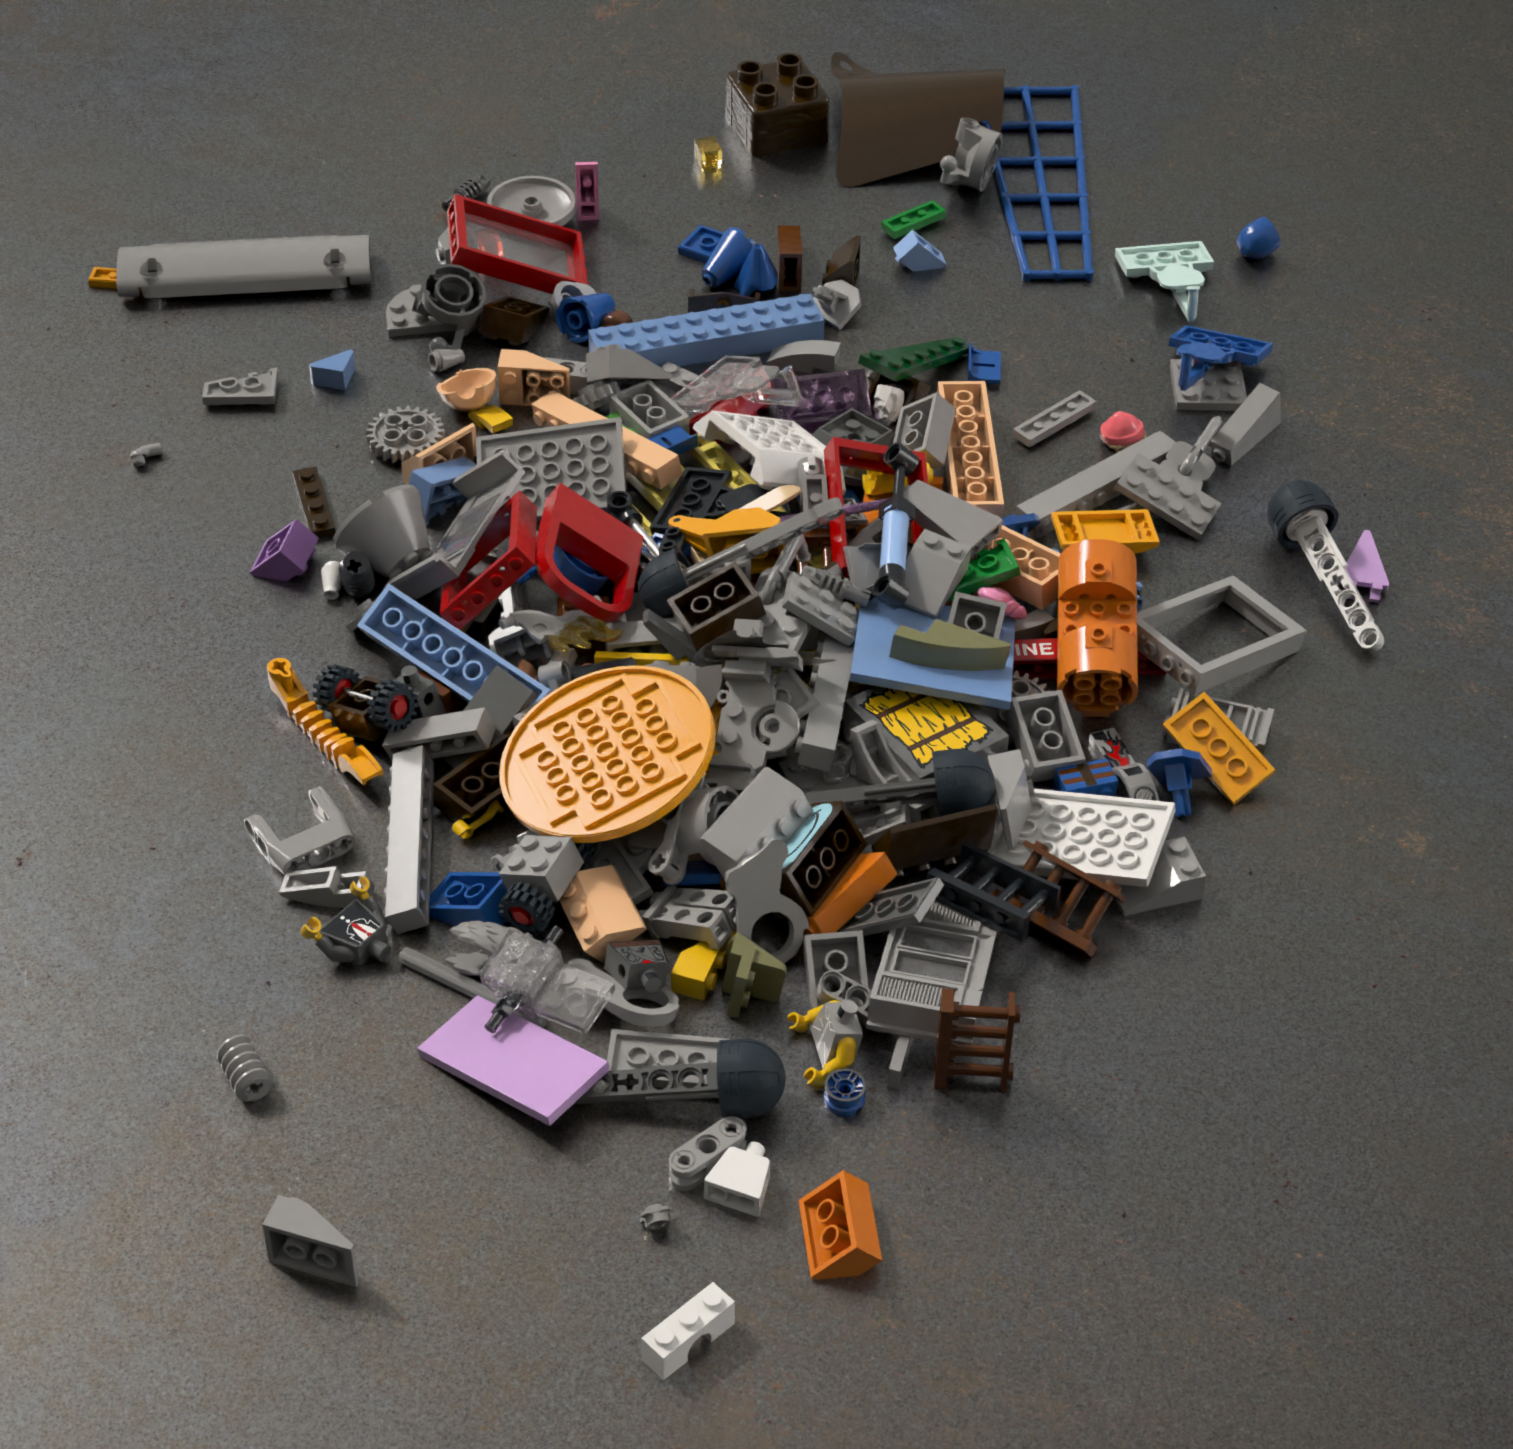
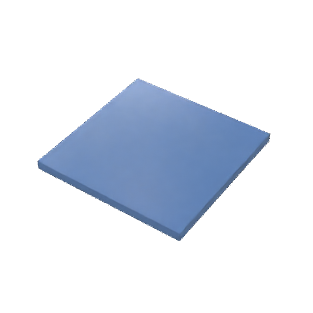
[849,597,1016,710]

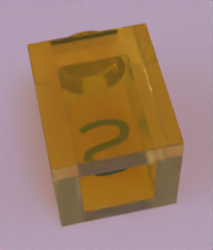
[694,136,722,171]

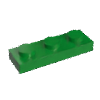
[881,200,946,239]

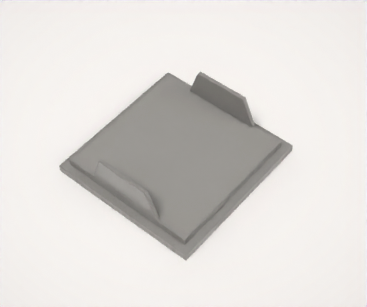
[843,543,881,590]

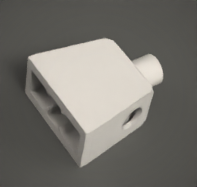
[704,1142,770,1217]

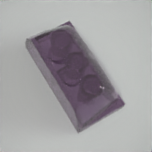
[771,368,872,425]

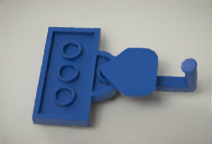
[1169,325,1273,391]

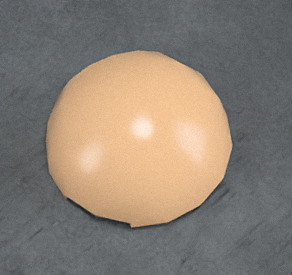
[436,368,497,412]

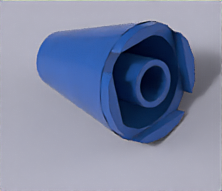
[701,227,757,288]
[555,293,615,343]

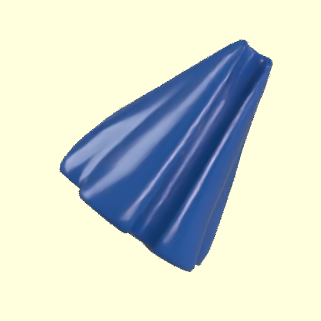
[734,243,778,297]

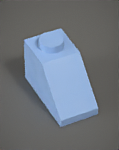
[893,230,947,272]

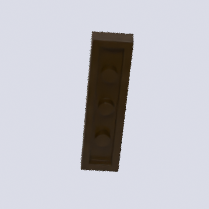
[292,466,336,538]

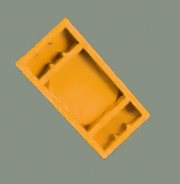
[1051,509,1160,554]

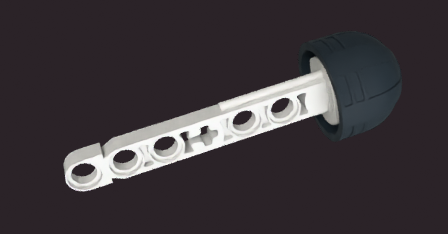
[1267,480,1384,653]

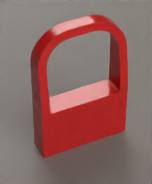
[535,483,644,622]

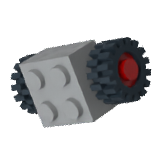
[498,835,595,935]

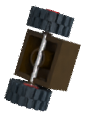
[313,664,418,742]

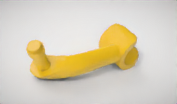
[452,800,504,839]

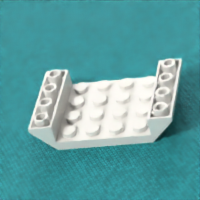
[693,411,846,495]

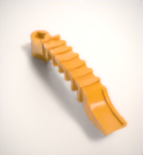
[267,658,384,785]

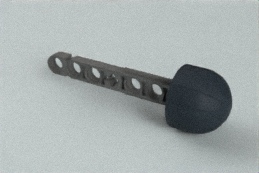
[804,749,995,817]
[574,1039,786,1118]

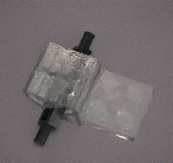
[479,926,615,1035]

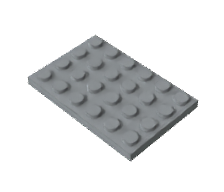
[476,417,627,521]

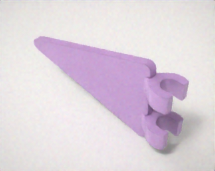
[1338,530,1389,603]

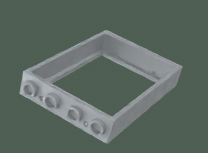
[1137,575,1307,695]

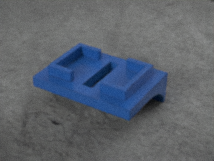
[967,343,1001,385]
[648,425,698,455]

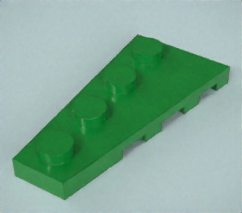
[947,538,1021,602]

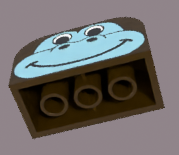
[771,801,868,919]

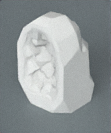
[874,385,904,427]

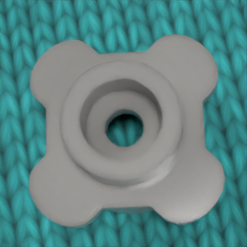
[640,1204,671,1230]

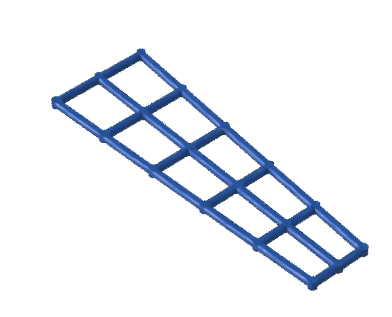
[980,85,1094,281]

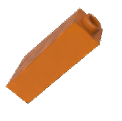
[803,852,897,939]

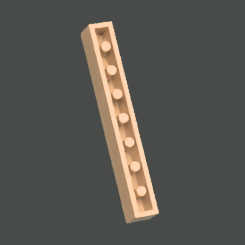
[531,390,683,489]

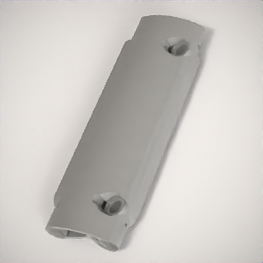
[117,235,371,298]

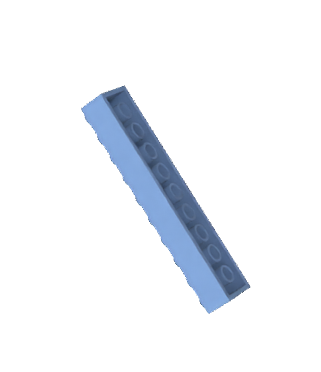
[588,294,824,367]

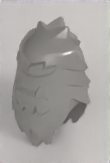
[445,920,538,980]

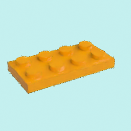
[1163,692,1275,806]

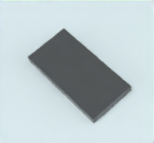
[440,665,537,768]
[837,877,944,936]

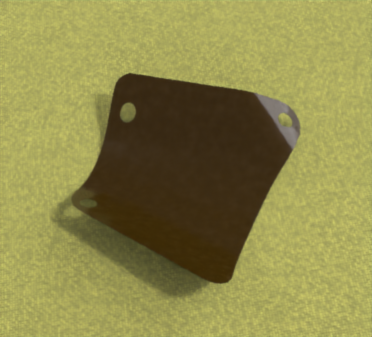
[831,52,1006,187]

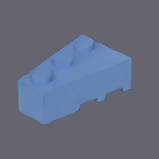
[409,457,477,525]

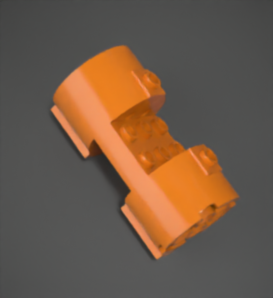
[1057,539,1138,717]

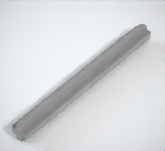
[399,947,548,1028]

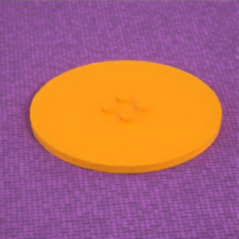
[499,665,716,843]

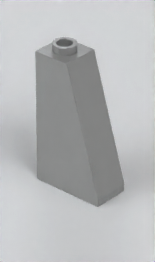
[1211,383,1281,466]
[903,480,1003,560]

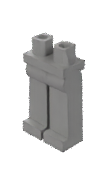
[639,885,736,950]

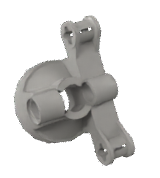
[648,771,739,886]

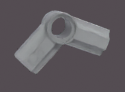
[538,644,578,692]

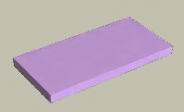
[417,995,610,1126]

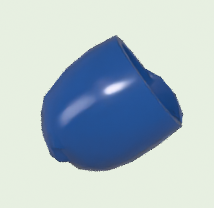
[1236,217,1281,260]

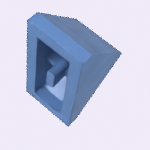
[309,349,355,390]

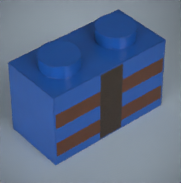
[1053,758,1118,797]

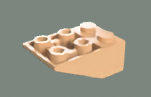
[498,349,570,406]

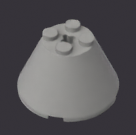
[333,484,433,580]

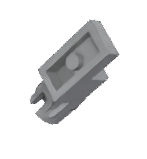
[798,457,829,525]

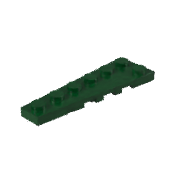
[858,337,969,381]

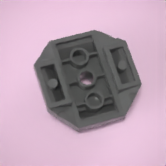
[812,408,895,487]

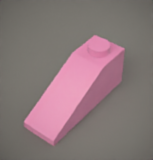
[575,162,599,221]

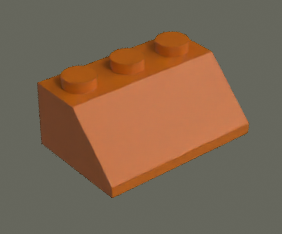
[798,1170,882,1280]

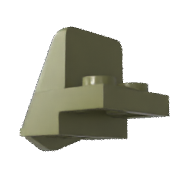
[721,932,787,1018]

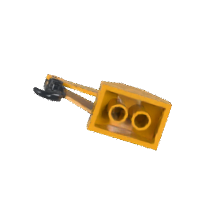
[641,507,789,574]

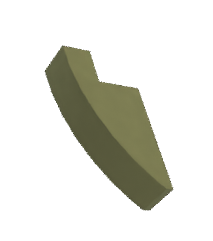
[889,619,1011,671]

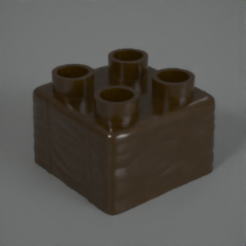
[725,53,829,157]

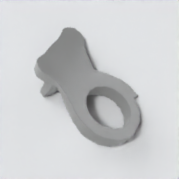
[724,840,810,963]
[565,958,680,1027]

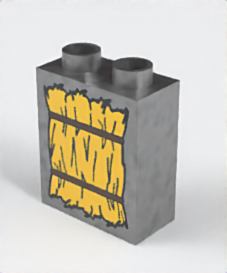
[843,686,1009,798]

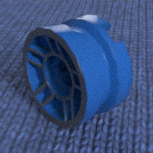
[824,1068,866,1116]

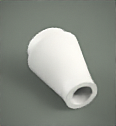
[321,561,343,600]

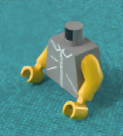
[787,999,862,1089]

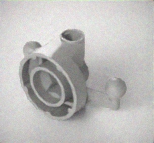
[940,118,1003,192]

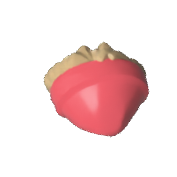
[1100,411,1147,453]

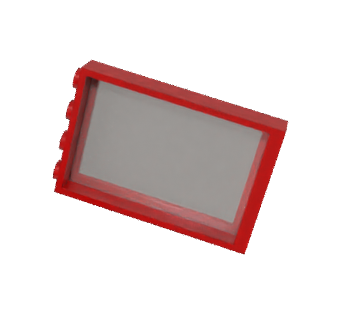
[447,194,589,294]

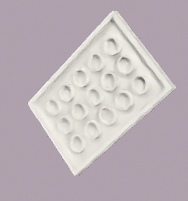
[988,789,1176,887]

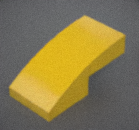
[468,404,513,434]

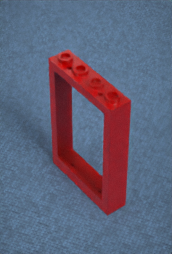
[823,437,928,583]
[440,490,537,630]

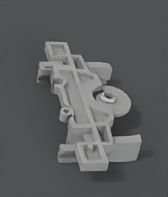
[704,619,803,795]

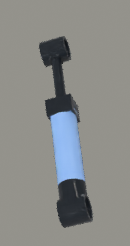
[868,442,919,609]

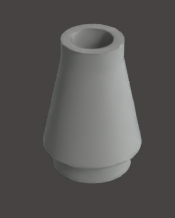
[428,349,465,372]

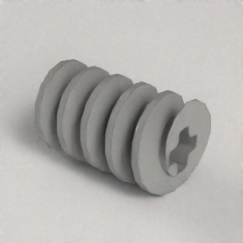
[217,1034,273,1102]

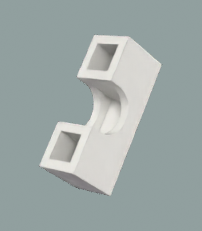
[641,1282,735,1380]

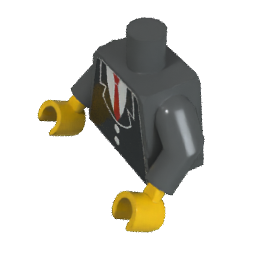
[301,876,391,966]

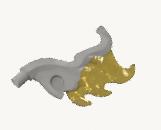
[499,595,622,652]

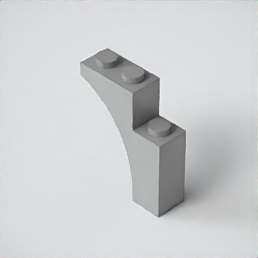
[850,720,939,823]

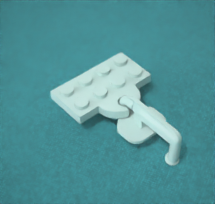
[1115,241,1214,322]

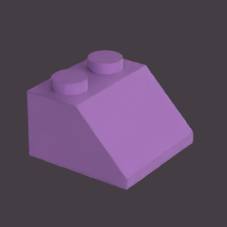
[250,519,319,581]

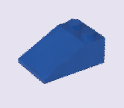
[429,872,507,927]

